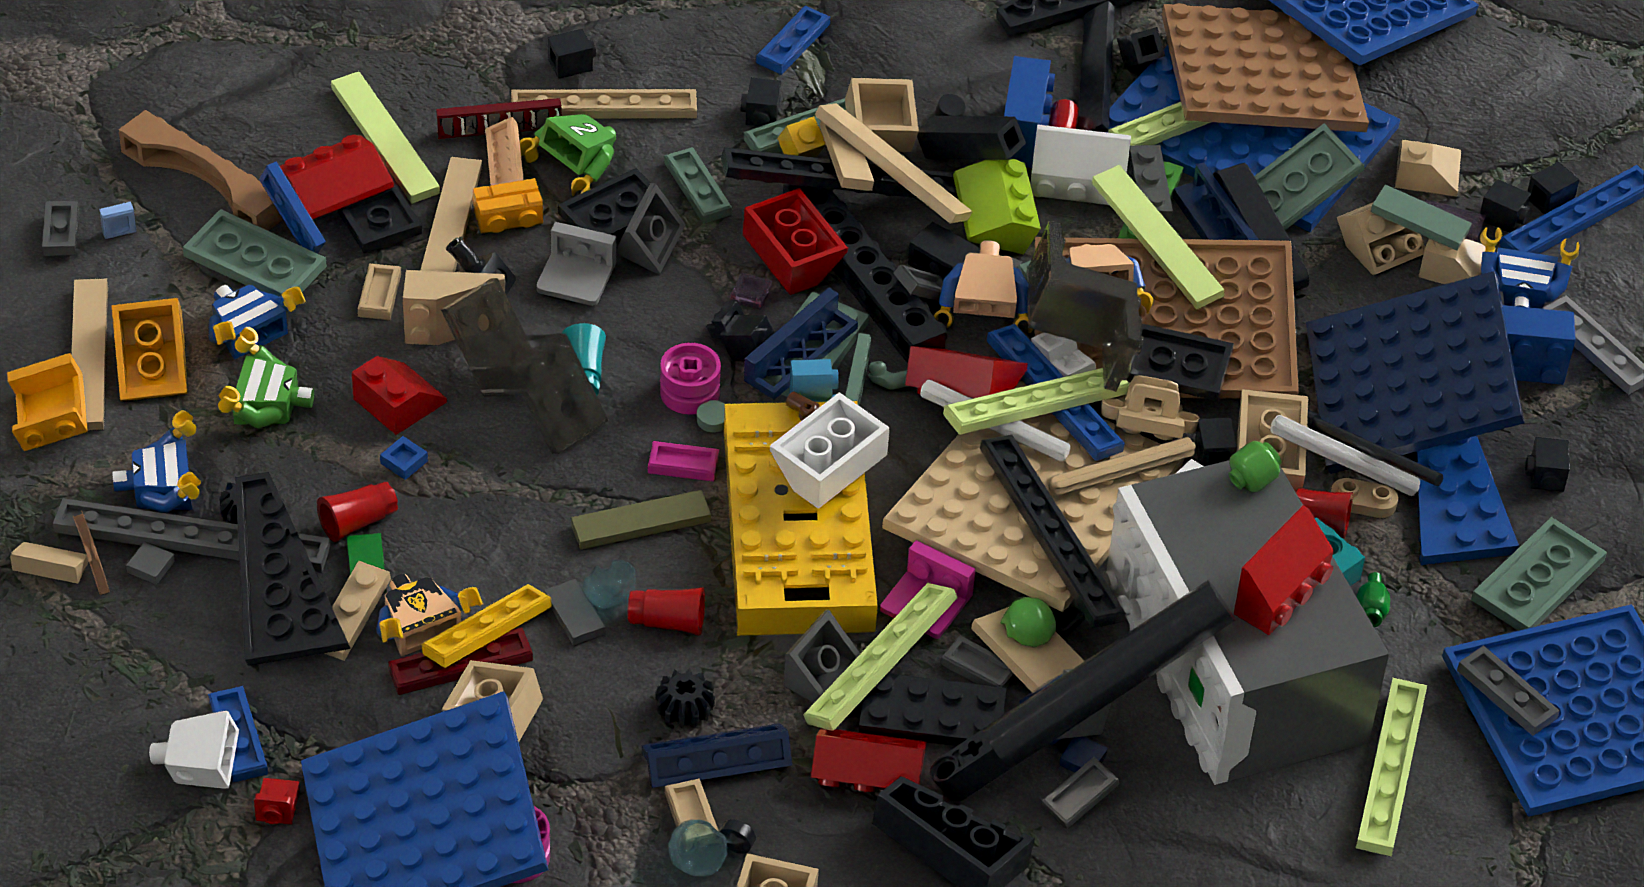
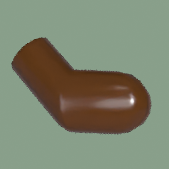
[786,391,820,421]

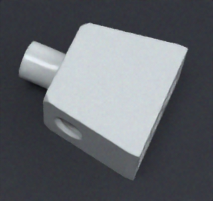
[149,711,239,788]

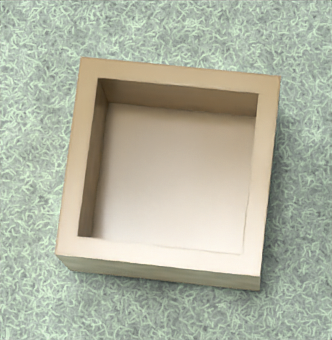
[845,78,919,152]

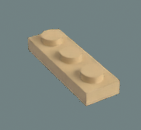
[324,561,391,661]

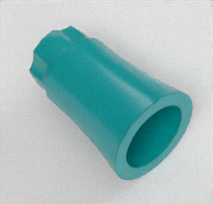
[560,323,606,401]

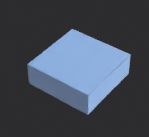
[99,202,136,239]

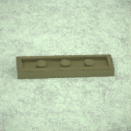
[571,490,711,550]

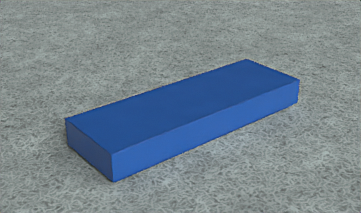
[756,5,830,75]
[259,161,326,254]
[208,686,268,782]

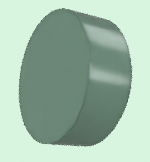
[697,400,725,432]

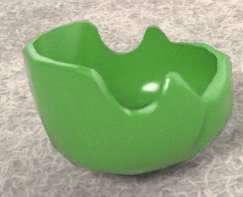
[1001,597,1056,647]

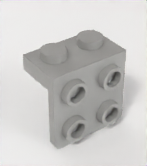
[537,222,616,306]

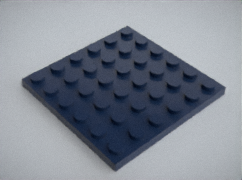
[1306,271,1525,474]

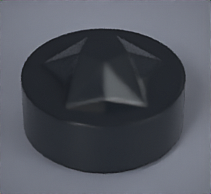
[718,819,756,854]

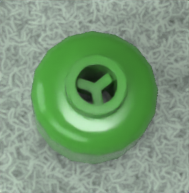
[1228,441,1282,493]

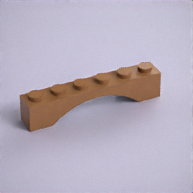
[119,110,283,231]

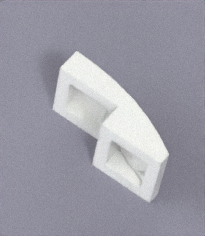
[1031,325,1096,377]

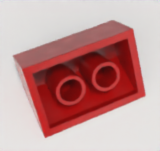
[280,135,395,219]
[743,188,848,295]
[905,346,1028,399]
[1234,505,1333,635]
[811,728,927,792]

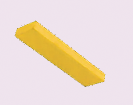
[421,584,552,668]

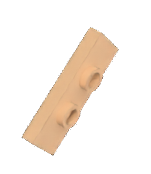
[485,117,524,185]

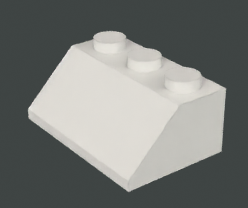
[1030,125,1131,205]
[770,392,889,509]

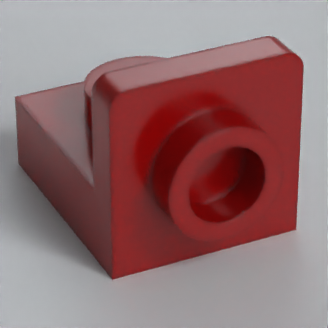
[254,778,300,825]

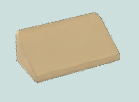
[10,542,89,584]

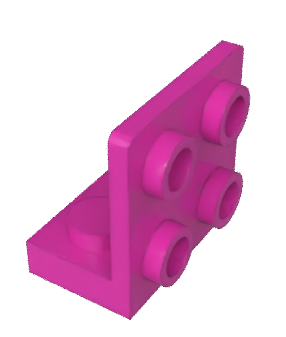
[880,540,975,639]

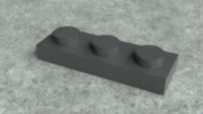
[1129,145,1173,220]
[1457,645,1560,736]

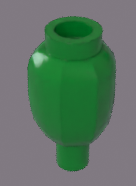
[1357,572,1390,627]

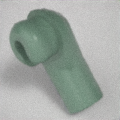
[868,361,908,390]

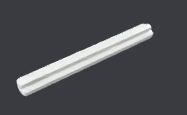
[920,380,1070,462]
[1270,415,1420,496]

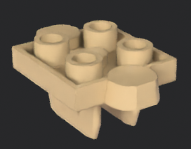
[1101,375,1200,440]

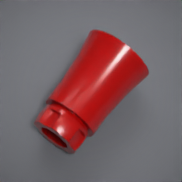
[317,482,398,542]
[1294,488,1353,538]
[628,587,705,636]

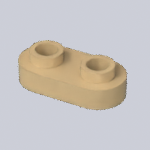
[1331,478,1398,518]

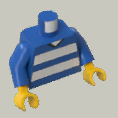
[1480,227,1580,309]
[208,285,306,359]
[113,410,201,514]

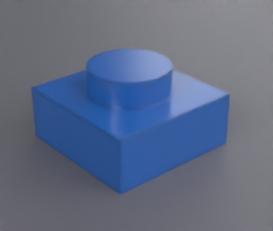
[380,436,428,480]

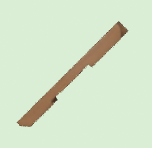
[73,510,110,595]

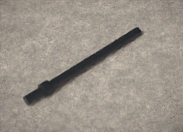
[1307,410,1444,486]

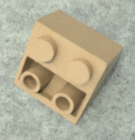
[1337,202,1425,275]

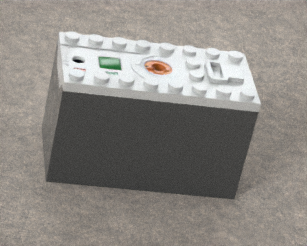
[1103,461,1389,785]

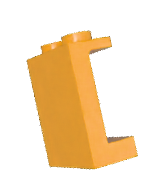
[7,353,88,451]

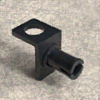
[446,236,516,296]

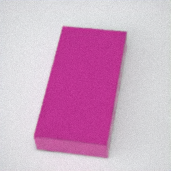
[648,441,719,481]

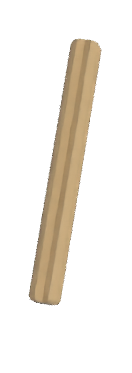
[1048,437,1196,496]

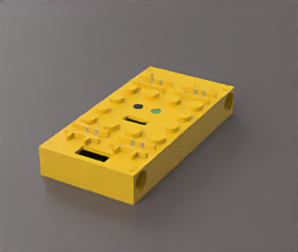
[724,401,878,636]

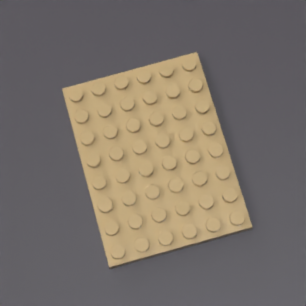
[882,381,1184,612]

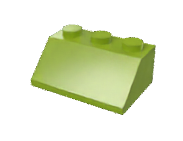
[953,159,1041,255]

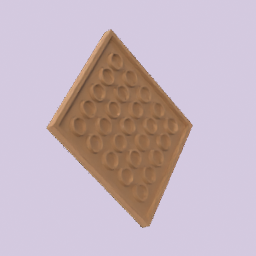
[1162,3,1369,132]

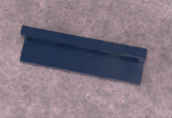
[1173,162,1259,240]
[744,288,858,400]
[641,723,792,788]

